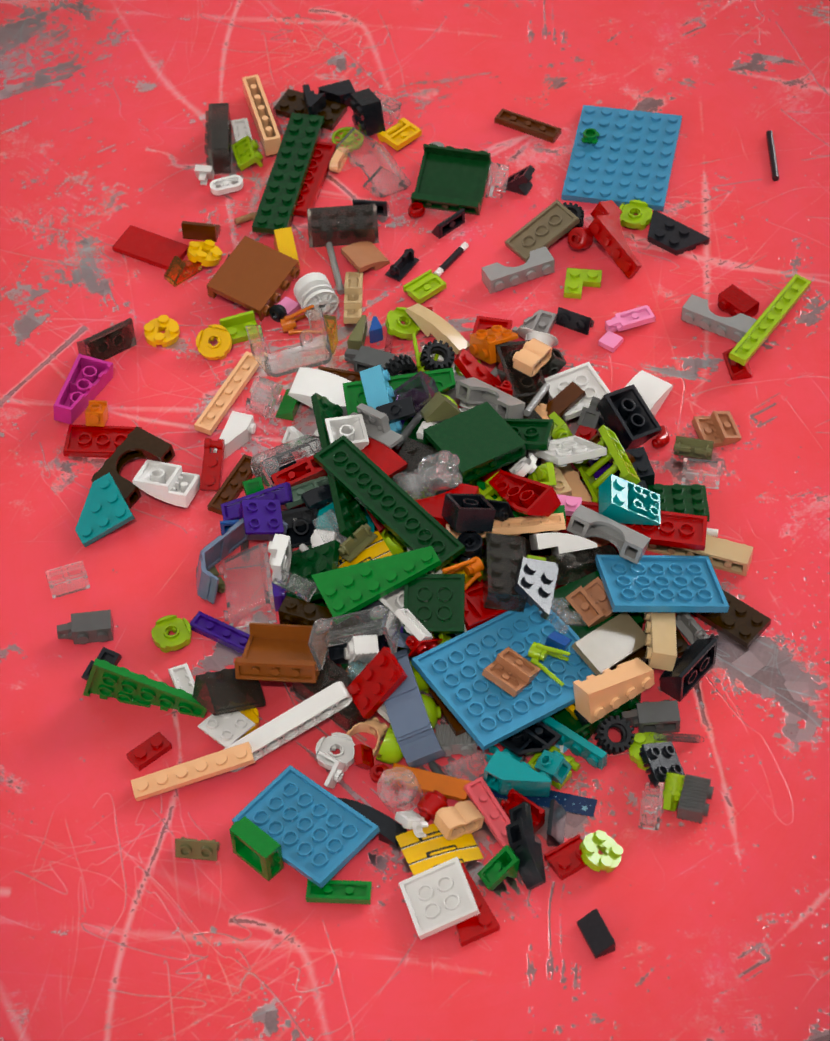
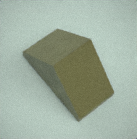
[420,392,461,423]

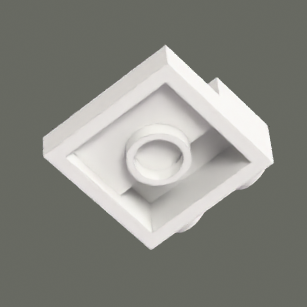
[268,534,292,588]

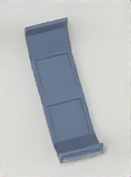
[196,518,288,604]
[384,648,446,768]

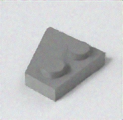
[512,310,557,337]

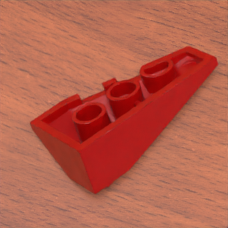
[488,470,561,517]

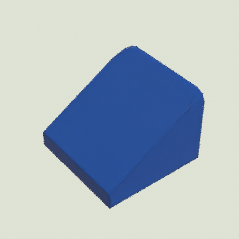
[369,316,383,343]
[220,520,239,535]
[545,631,572,651]

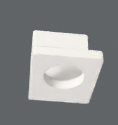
[318,751,346,789]

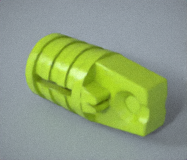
[663,772,685,811]

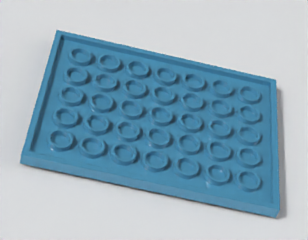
[561,105,682,211]
[411,602,596,751]

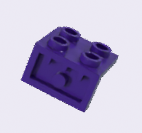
[238,499,284,535]

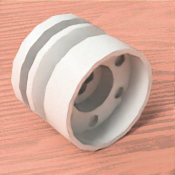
[293,272,339,320]

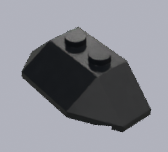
[499,721,562,757]

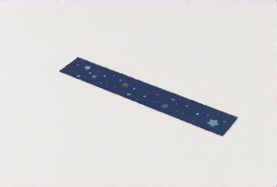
[483,777,597,817]

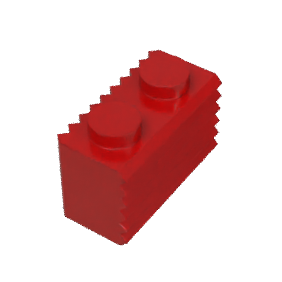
[718,284,760,317]

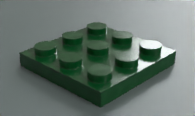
[648,484,710,522]
[286,540,341,602]
[403,574,465,634]

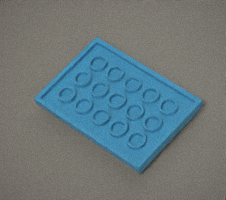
[595,555,729,613]
[232,765,380,888]

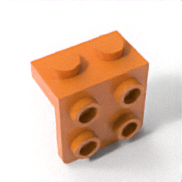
[469,325,518,364]

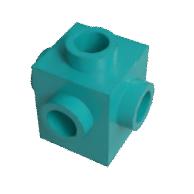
[534,749,572,784]

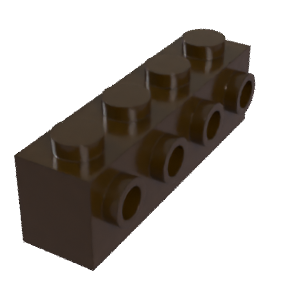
[278,596,361,642]

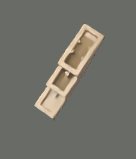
[343,272,363,324]
[405,303,470,355]

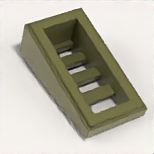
[347,315,368,350]

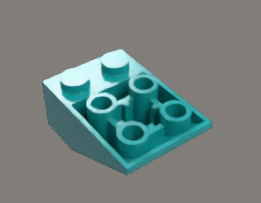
[599,474,661,526]
[484,750,552,797]

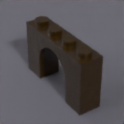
[91,427,175,509]

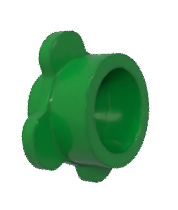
[581,128,599,144]

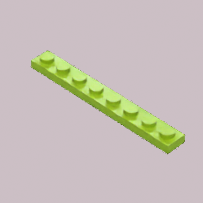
[728,274,811,366]

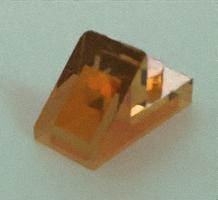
[164,255,202,287]

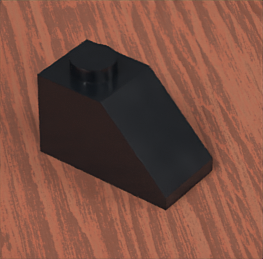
[318,79,355,106]

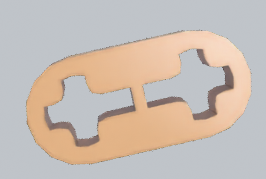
[329,146,349,173]

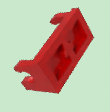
[500,788,545,834]

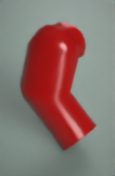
[652,425,670,449]

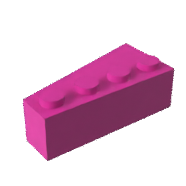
[54,354,113,424]

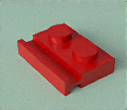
[544,834,587,880]

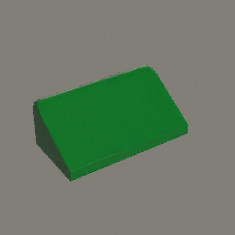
[276,389,301,421]

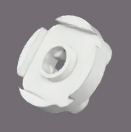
[509,453,537,477]
[315,732,356,772]

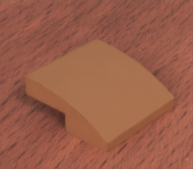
[341,241,390,273]
[692,411,742,448]
[565,577,617,628]
[482,647,541,698]

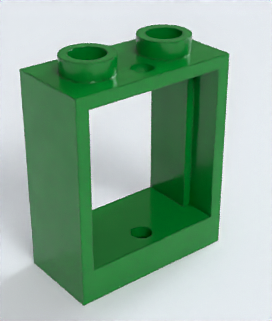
[229,816,284,881]

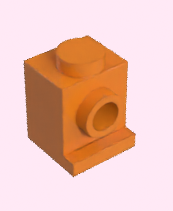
[85,400,108,427]

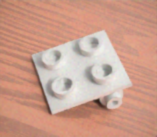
[198,702,256,748]

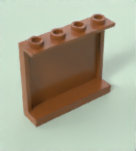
[207,236,300,321]
[234,622,329,683]

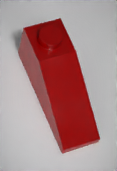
[271,454,327,487]

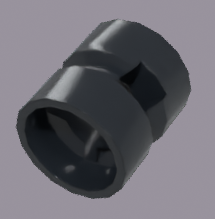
[457,531,483,563]

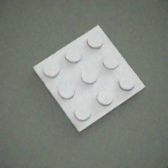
[540,362,611,421]
[527,435,607,467]
[399,857,480,940]

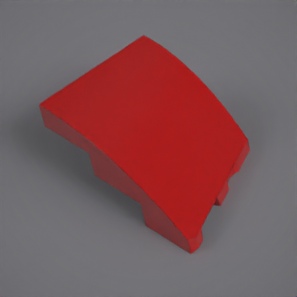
[361,437,408,478]

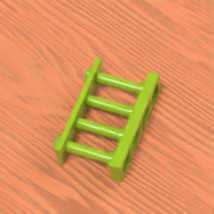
[573,424,641,503]

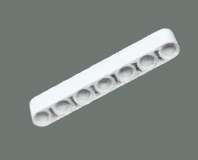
[223,681,353,772]

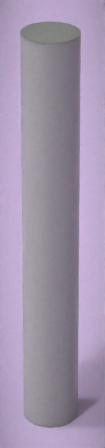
[523,383,550,417]

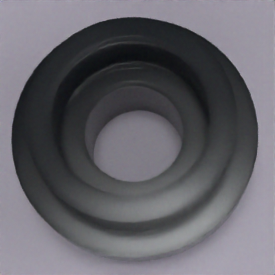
[269,305,287,322]

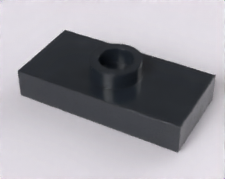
[376,396,417,424]

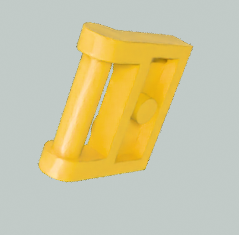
[377,118,422,151]

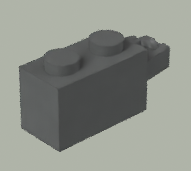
[344,346,395,372]
[57,610,113,644]
[621,700,681,733]

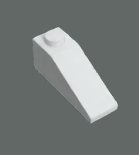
[213,411,256,460]

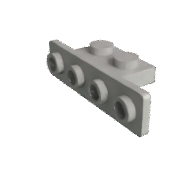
[350,403,403,449]

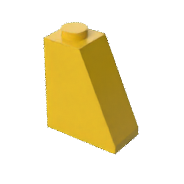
[274,227,300,269]

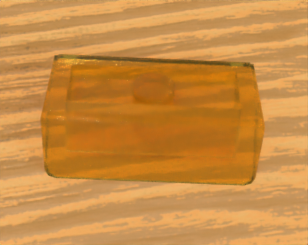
[323,315,338,354]

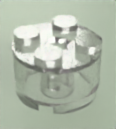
[246,376,283,419]
[418,450,463,494]
[393,468,436,500]
[377,767,423,814]

